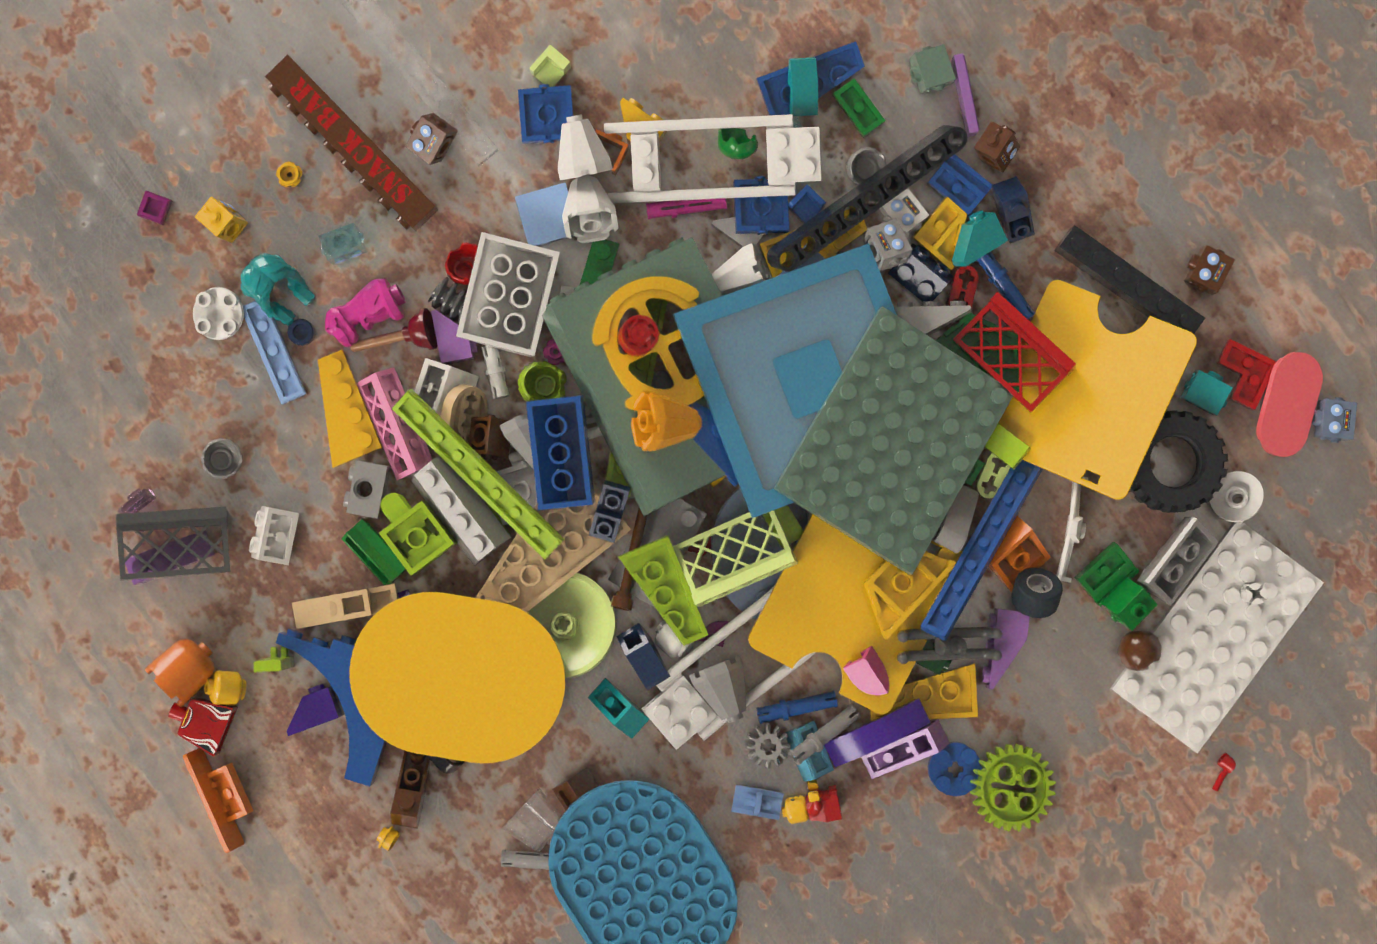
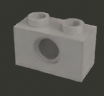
[343,460,391,519]

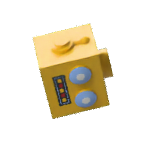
[195,196,249,243]

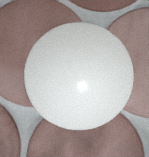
[193,287,244,340]

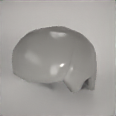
[847,147,886,186]
[201,438,243,479]

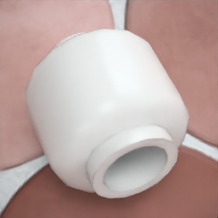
[655,620,695,658]

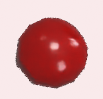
[445,242,478,285]

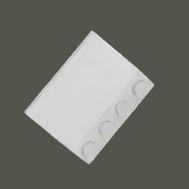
[456,232,560,357]

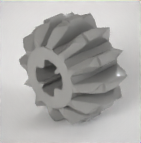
[745,723,791,769]

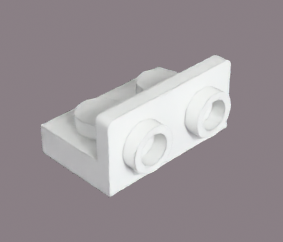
[249,506,299,565]

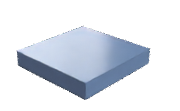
[515,183,573,246]

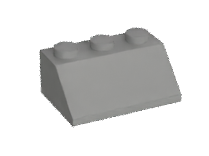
[1137,517,1219,606]

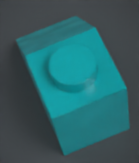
[952,210,1008,267]
[588,678,649,739]

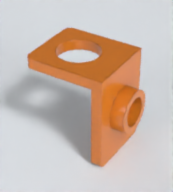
[595,129,629,176]

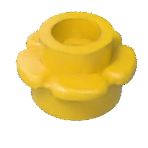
[276,162,303,188]
[376,825,400,851]

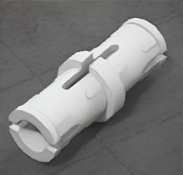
[481,346,510,399]

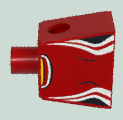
[168,698,238,756]

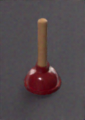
[350,308,438,352]

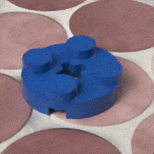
[928,742,982,796]

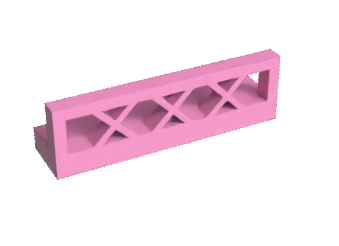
[356,367,433,481]

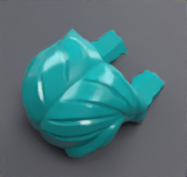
[241,253,315,326]

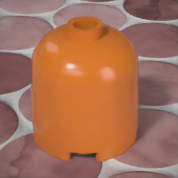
[145,639,215,707]

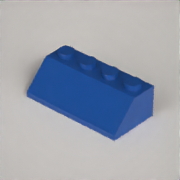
[526,395,595,510]

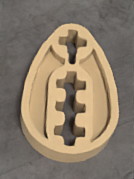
[441,384,488,444]

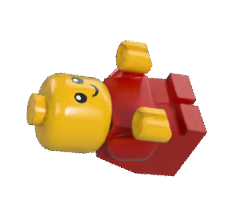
[781,780,842,824]

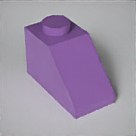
[431,310,478,365]

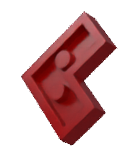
[1216,339,1277,410]

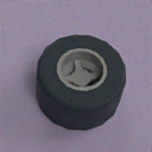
[1011,568,1063,618]

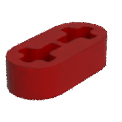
[947,266,979,307]

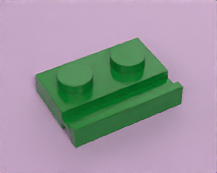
[1074,542,1140,607]

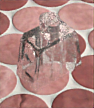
[503,788,562,852]

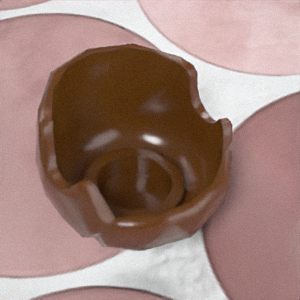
[1118,631,1162,671]

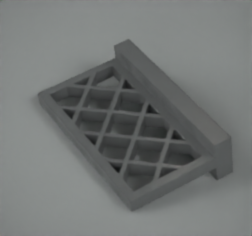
[115,507,231,581]

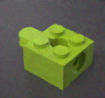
[379,493,457,576]

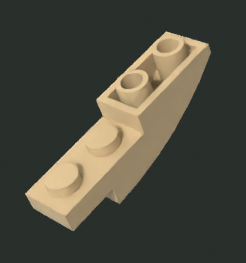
[292,584,399,629]

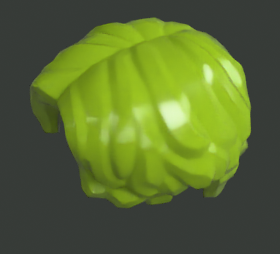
[518,361,567,402]

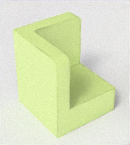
[529,45,572,87]

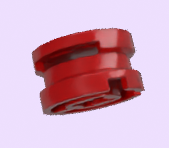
[618,315,659,357]

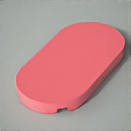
[1256,352,1323,457]

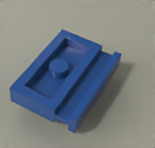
[927,154,992,216]

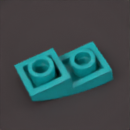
[788,57,818,117]

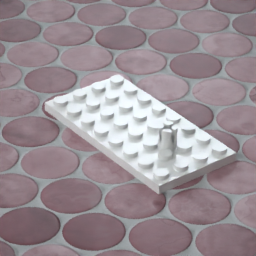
[1110,522,1324,753]

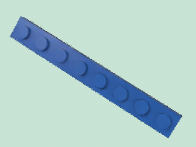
[921,460,1043,641]

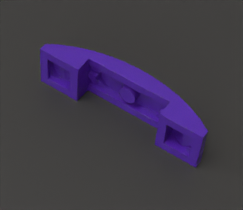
[824,698,931,767]

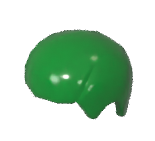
[718,128,758,159]

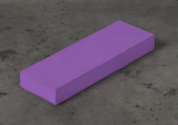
[951,53,980,137]

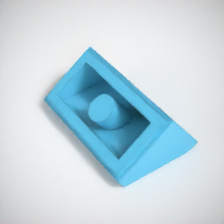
[785,721,834,782]

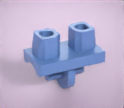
[731,784,784,820]

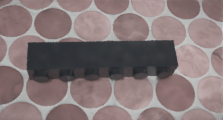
[1054,225,1205,334]

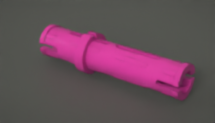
[646,198,727,219]

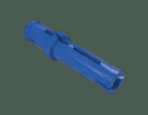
[976,252,1035,319]
[756,690,838,724]

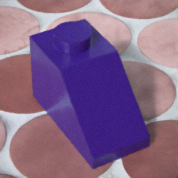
[287,684,343,736]

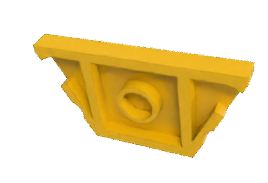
[864,551,956,639]

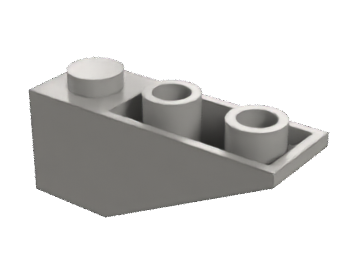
[894,301,973,336]

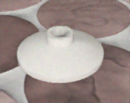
[1210,471,1264,522]

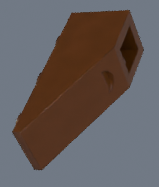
[390,751,431,829]

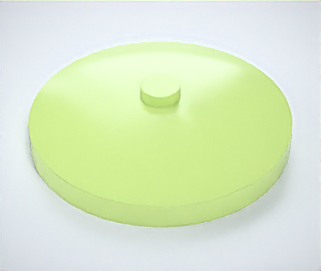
[528,573,617,679]

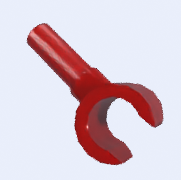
[1212,753,1236,792]

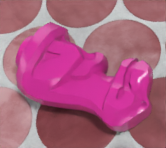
[325,278,406,347]

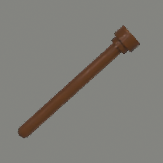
[611,508,648,611]

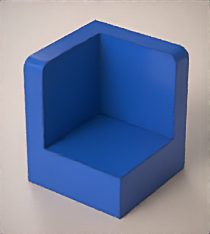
[788,184,826,224]

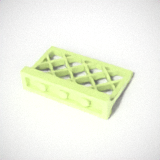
[673,510,799,607]

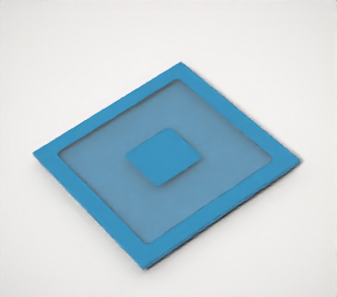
[673,243,897,518]

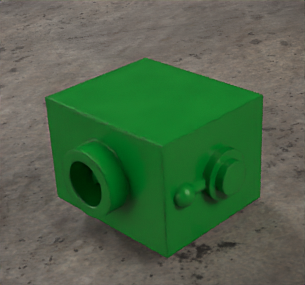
[1101,577,1158,631]

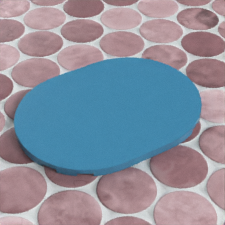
[548,780,738,944]

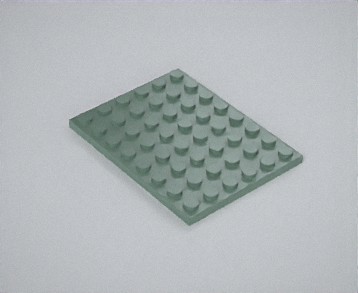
[774,306,1013,575]

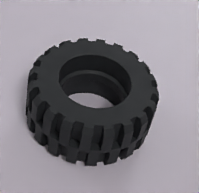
[1129,410,1228,513]

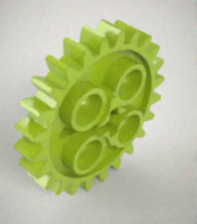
[970,744,1056,831]

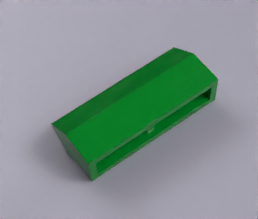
[342,519,406,585]

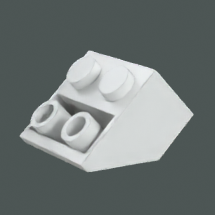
[415,358,479,425]

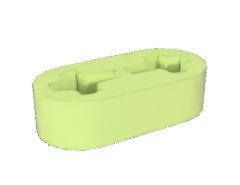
[976,453,1010,499]

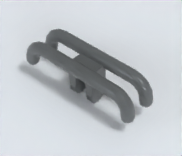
[897,627,1002,664]

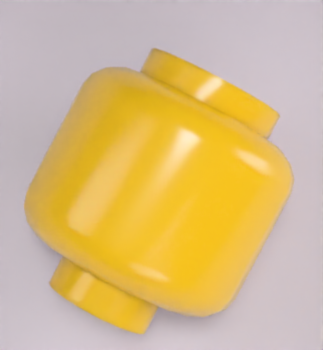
[204,670,246,706]

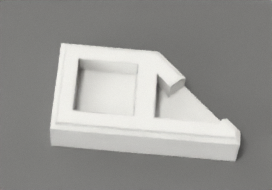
[711,217,765,247]

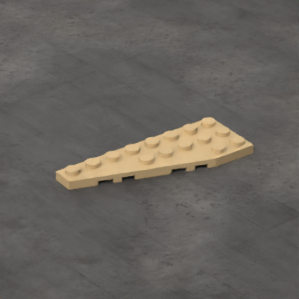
[475,482,631,612]

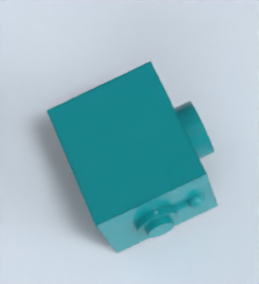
[1180,370,1233,416]

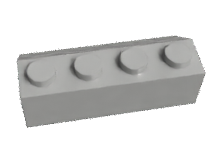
[411,456,511,566]
[608,498,707,607]

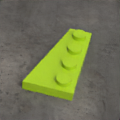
[617,535,708,646]

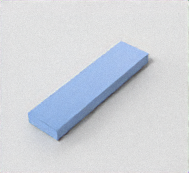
[243,301,307,405]

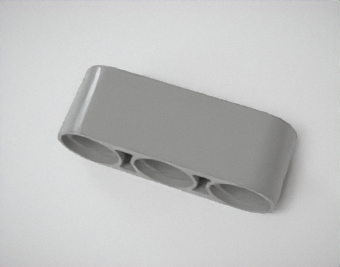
[932,484,979,553]

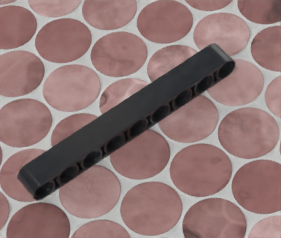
[767,125,968,272]

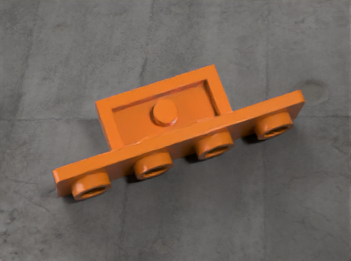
[183,748,253,853]

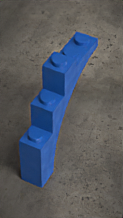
[276,629,387,787]

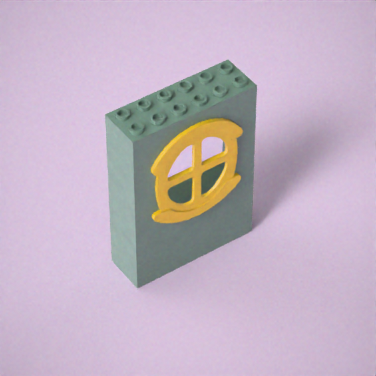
[542,237,725,516]

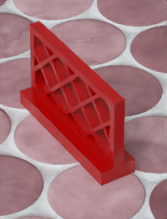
[953,292,1076,413]

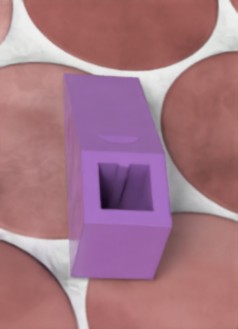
[982,608,1030,689]

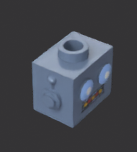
[1312,397,1357,443]

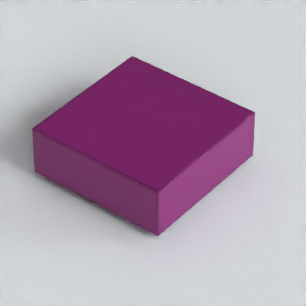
[137,191,172,225]

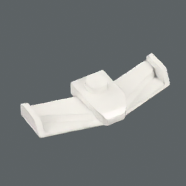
[1056,477,1089,583]

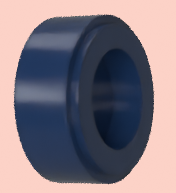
[287,319,315,346]

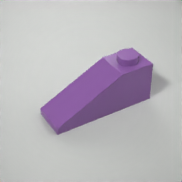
[125,530,215,585]
[861,719,950,779]

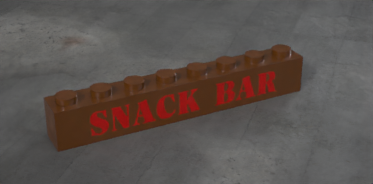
[265,54,438,232]

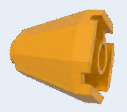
[631,391,702,451]

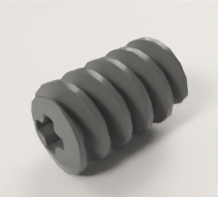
[428,277,466,325]

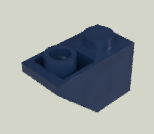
[992,176,1035,243]
[616,623,671,690]

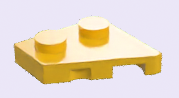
[911,197,967,270]

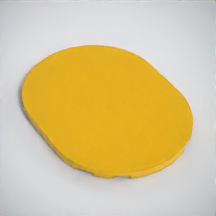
[350,592,566,763]

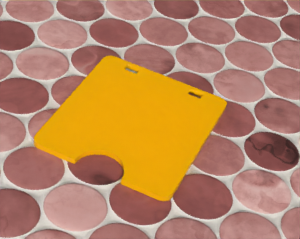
[998,280,1197,500]
[748,514,962,715]

